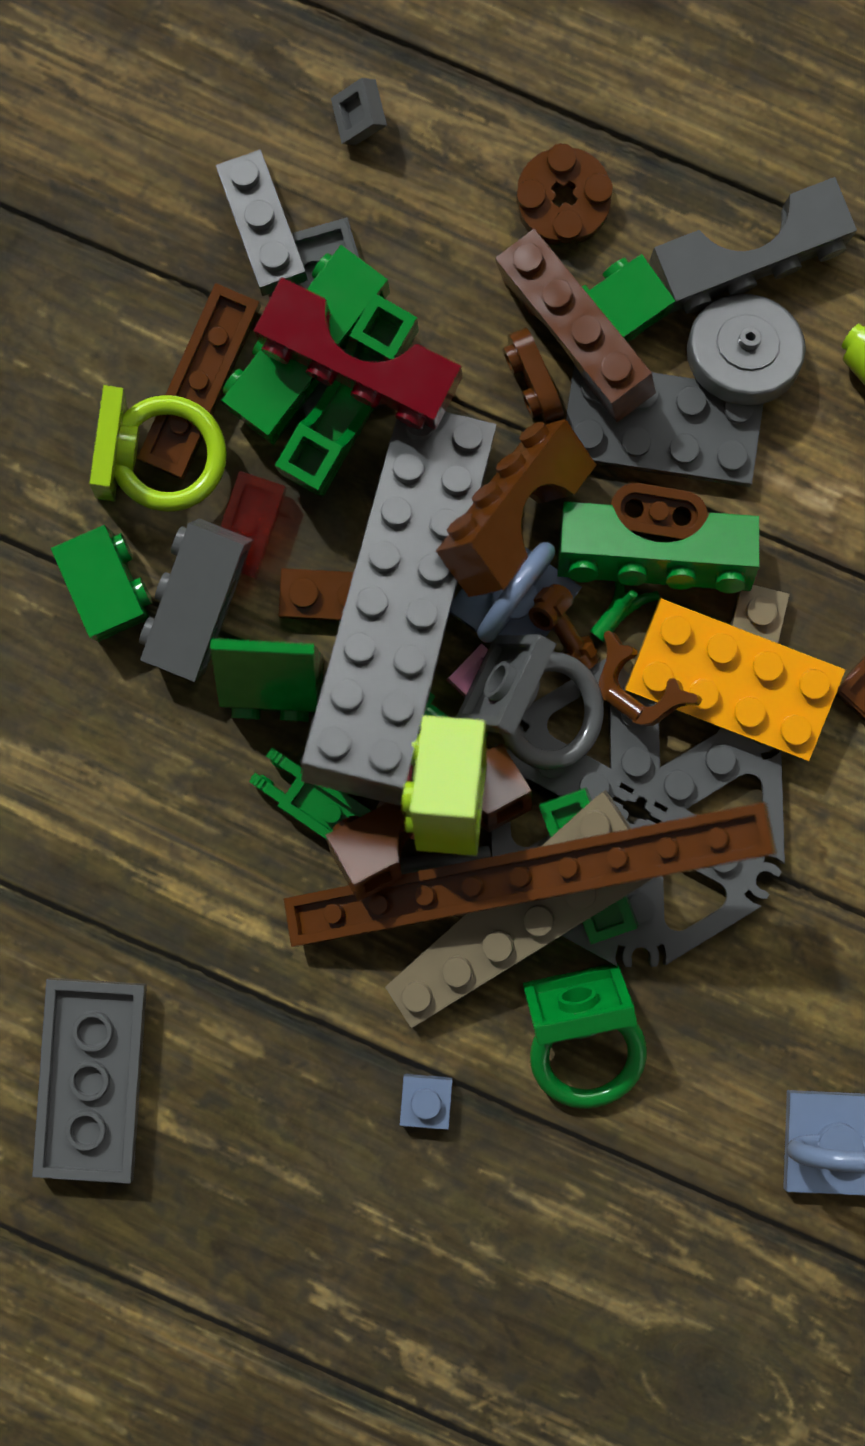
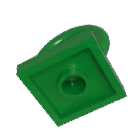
[523,963,647,1109]

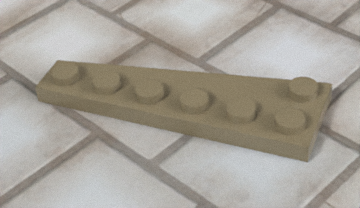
[385,790,654,1028]

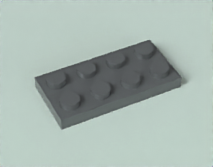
[566,364,763,487]
[32,978,147,1183]

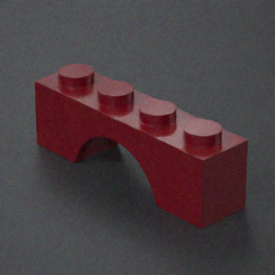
[254,277,463,430]

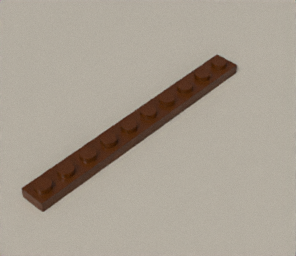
[284,802,777,947]

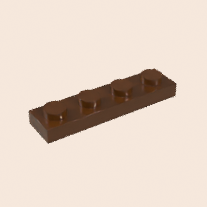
[137,283,261,481]

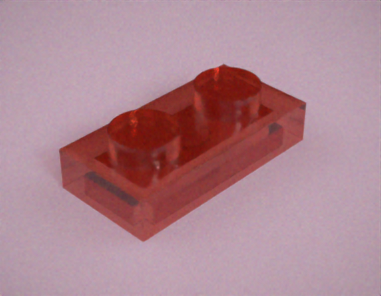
[220,471,287,580]

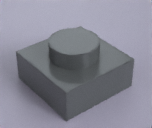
[331,78,387,145]

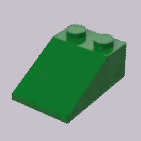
[210,639,324,722]

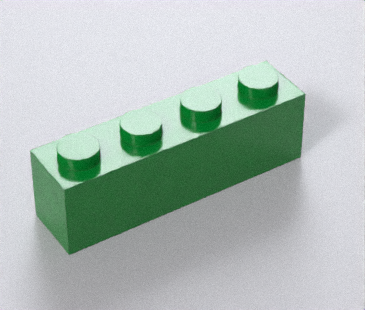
[221,245,390,445]

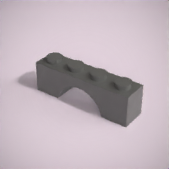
[649,177,857,314]

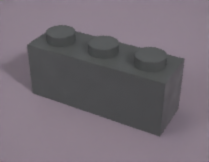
[139,518,253,682]

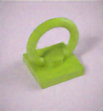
[90,385,227,512]

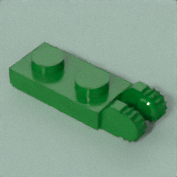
[249,748,372,839]

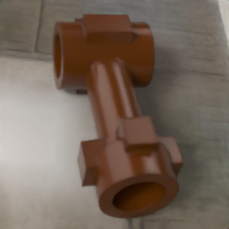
[528,584,599,670]

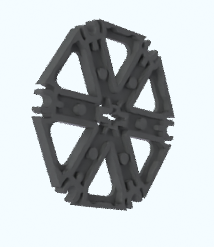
[491,659,785,967]

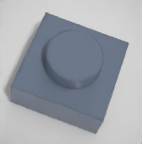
[400,1074,452,1130]

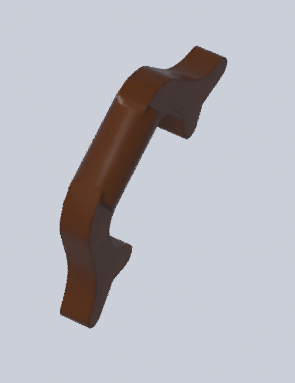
[599,631,702,726]

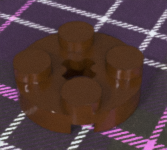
[516,143,613,246]

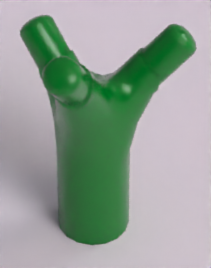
[590,581,660,643]

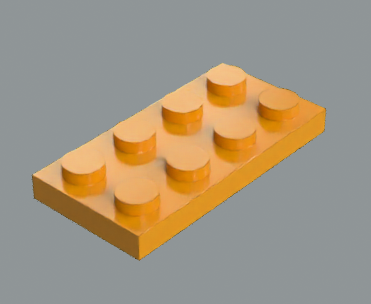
[624,598,846,761]

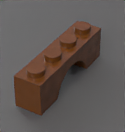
[495,229,656,422]
[436,419,596,597]
[326,743,532,902]

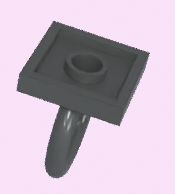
[456,635,604,770]

